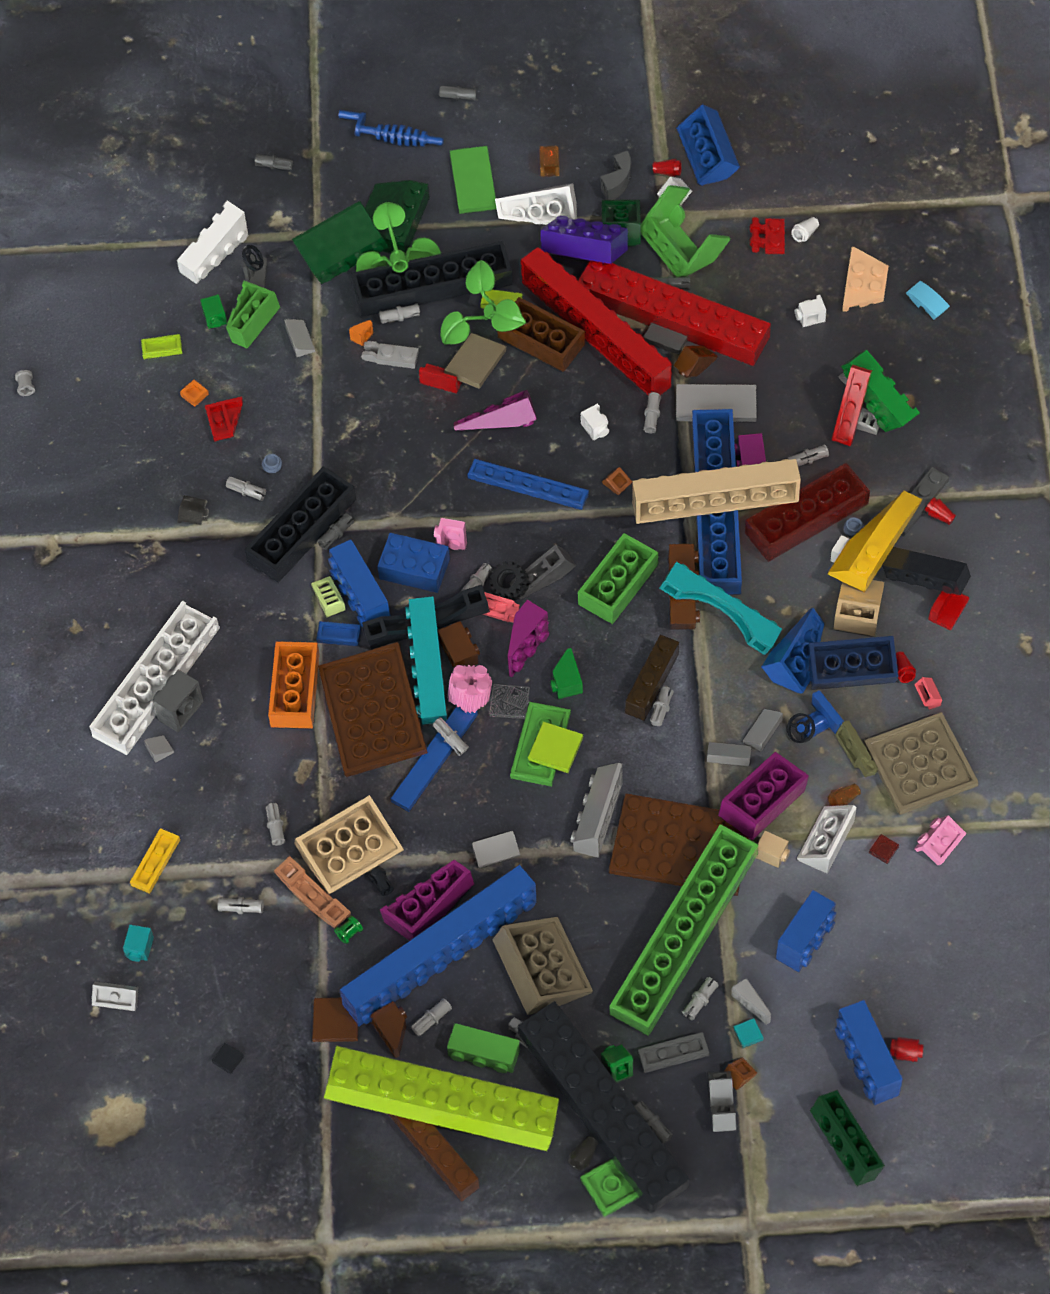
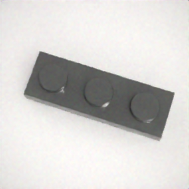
[638,1032,709,1073]

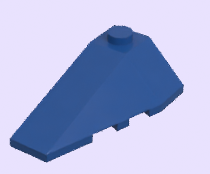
[761,608,825,694]

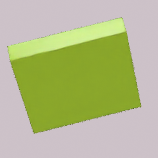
[528,722,583,773]

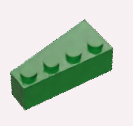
[841,350,920,432]

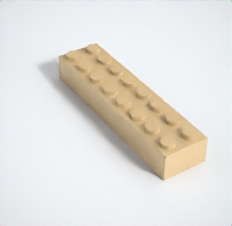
[632,459,801,524]

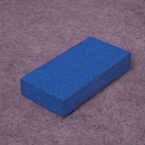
[316,621,361,646]

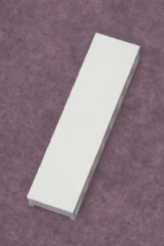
[90,601,220,755]

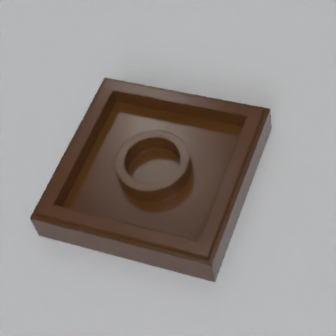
[313,998,358,1042]

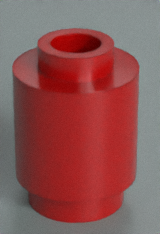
[890,1037,924,1062]

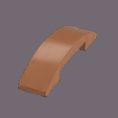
[274,856,351,928]

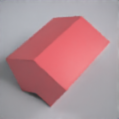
[914,677,942,710]

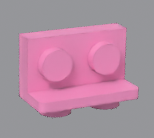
[434,518,467,550]
[914,815,966,865]

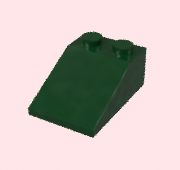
[602,200,641,247]

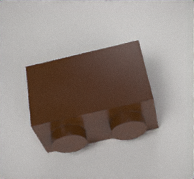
[438,621,480,669]

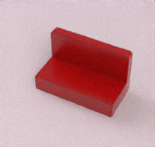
[419,363,462,393]
[929,591,969,630]

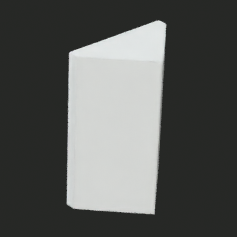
[797,805,856,874]

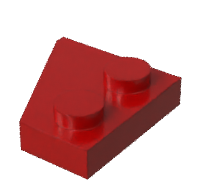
[205,396,243,441]

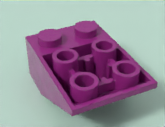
[508,600,549,677]

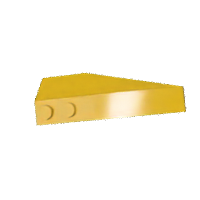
[828,491,922,593]

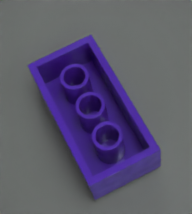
[541,215,628,264]

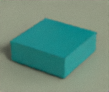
[733,1018,764,1048]

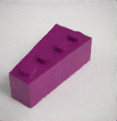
[380,860,474,941]

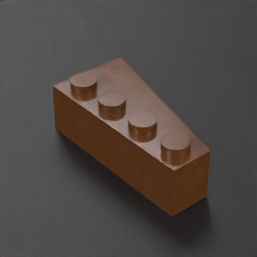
[668,544,700,630]

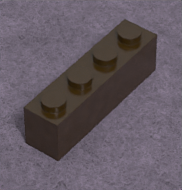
[625,634,679,721]

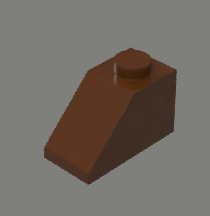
[674,346,718,378]
[370,1001,407,1058]

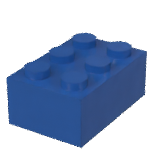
[377,533,450,593]
[776,890,837,972]

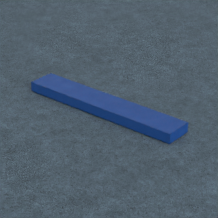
[468,459,589,510]
[391,706,478,812]

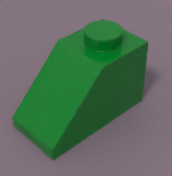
[550,648,583,699]
[601,1044,633,1083]

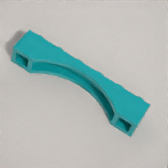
[659,562,782,655]

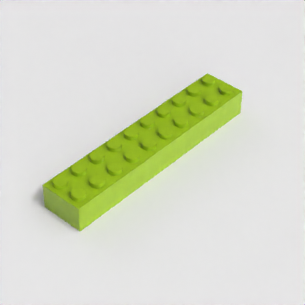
[324,1046,559,1151]

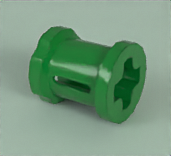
[334,915,363,944]

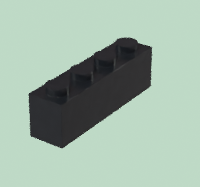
[882,547,971,595]

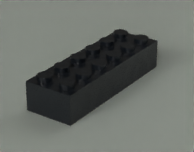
[245,466,356,583]

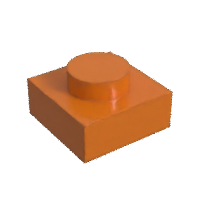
[180,380,209,407]

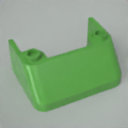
[641,185,731,277]

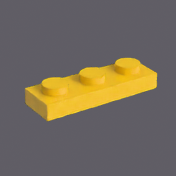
[130,828,180,894]

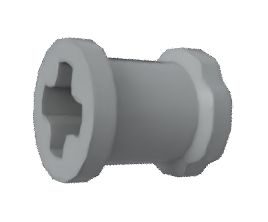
[15,370,35,396]

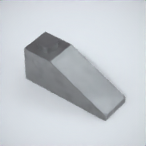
[509,544,576,599]

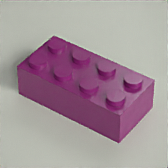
[718,752,809,840]

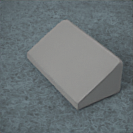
[284,319,315,357]
[743,709,783,752]
[707,742,751,766]
[472,831,520,868]

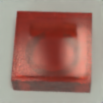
[869,834,899,864]

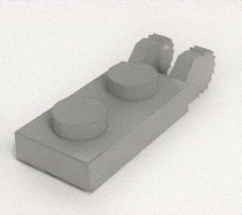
[361,341,419,369]

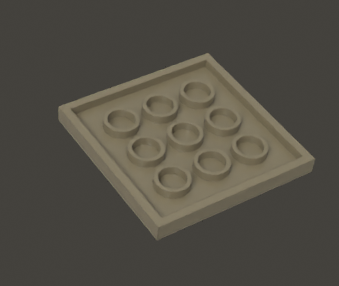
[864,712,979,815]

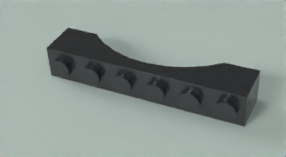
[362,585,490,650]

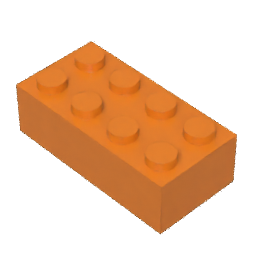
[268,642,320,728]

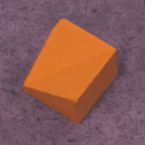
[349,320,373,346]

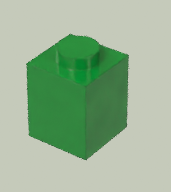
[200,294,227,329]

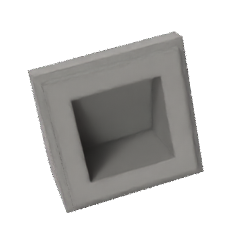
[144,735,174,763]

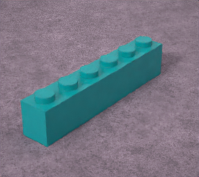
[405,597,447,725]

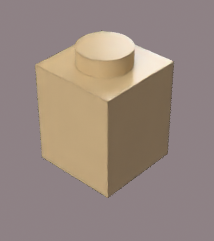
[756,831,790,868]

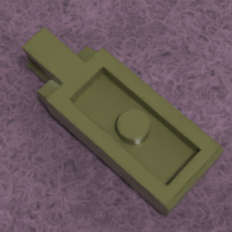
[835,720,878,777]

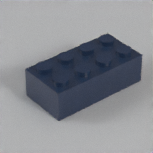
[807,636,898,690]

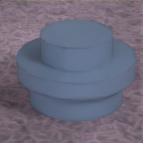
[262,454,282,473]
[843,517,864,537]

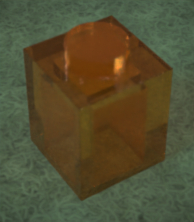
[540,146,559,177]

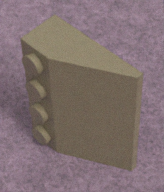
[493,917,593,1015]

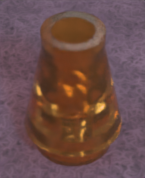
[828,783,861,806]

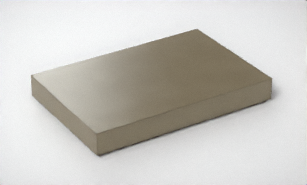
[444,333,506,389]

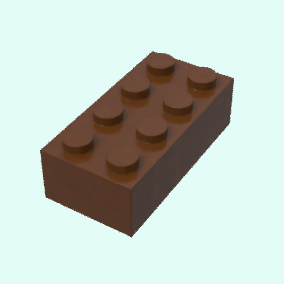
[497,297,585,372]

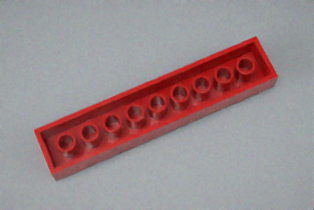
[521,247,672,395]
[578,260,771,366]

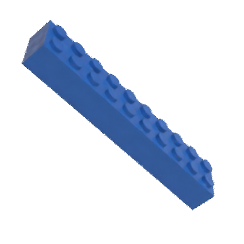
[692,409,742,595]
[340,865,537,1027]

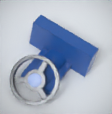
[787,690,844,743]

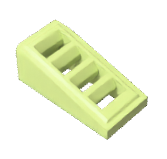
[311,576,346,618]

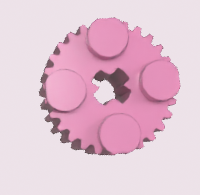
[447,665,492,713]

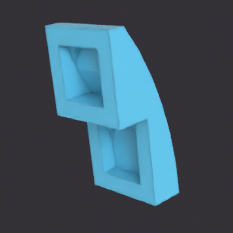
[906,281,950,320]

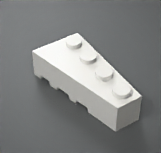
[177,201,248,284]

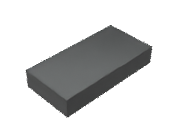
[643,323,687,355]

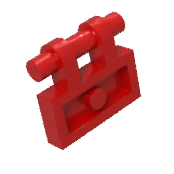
[750,217,785,254]

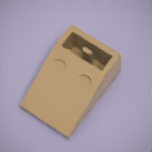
[834,580,885,636]

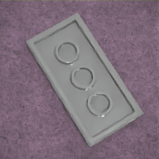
[676,384,756,422]

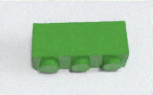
[447,1023,520,1073]

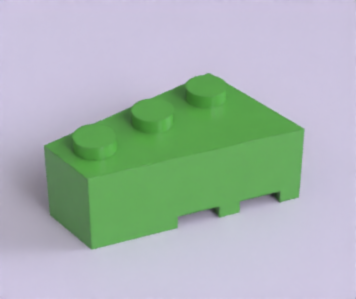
[226,281,280,349]

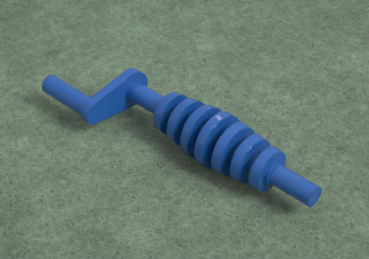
[339,110,444,147]

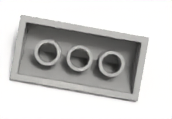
[570,763,622,858]

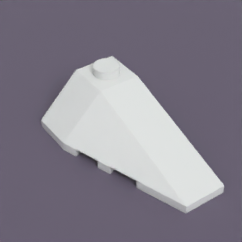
[495,183,577,225]

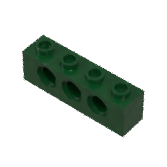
[810,1090,885,1186]

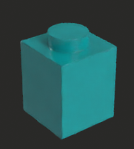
[123,925,154,962]

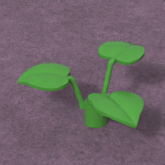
[356,202,441,272]
[441,260,526,345]

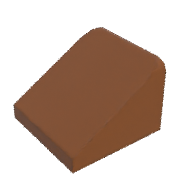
[601,467,632,495]
[724,1057,757,1090]

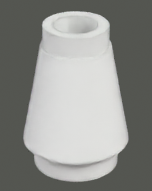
[792,217,819,242]

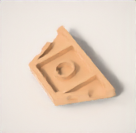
[842,247,888,311]

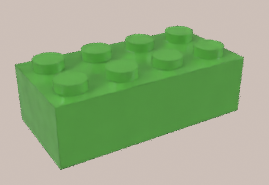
[578,533,658,624]

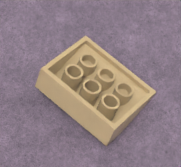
[294,795,404,895]

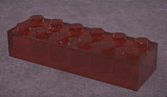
[745,463,870,562]

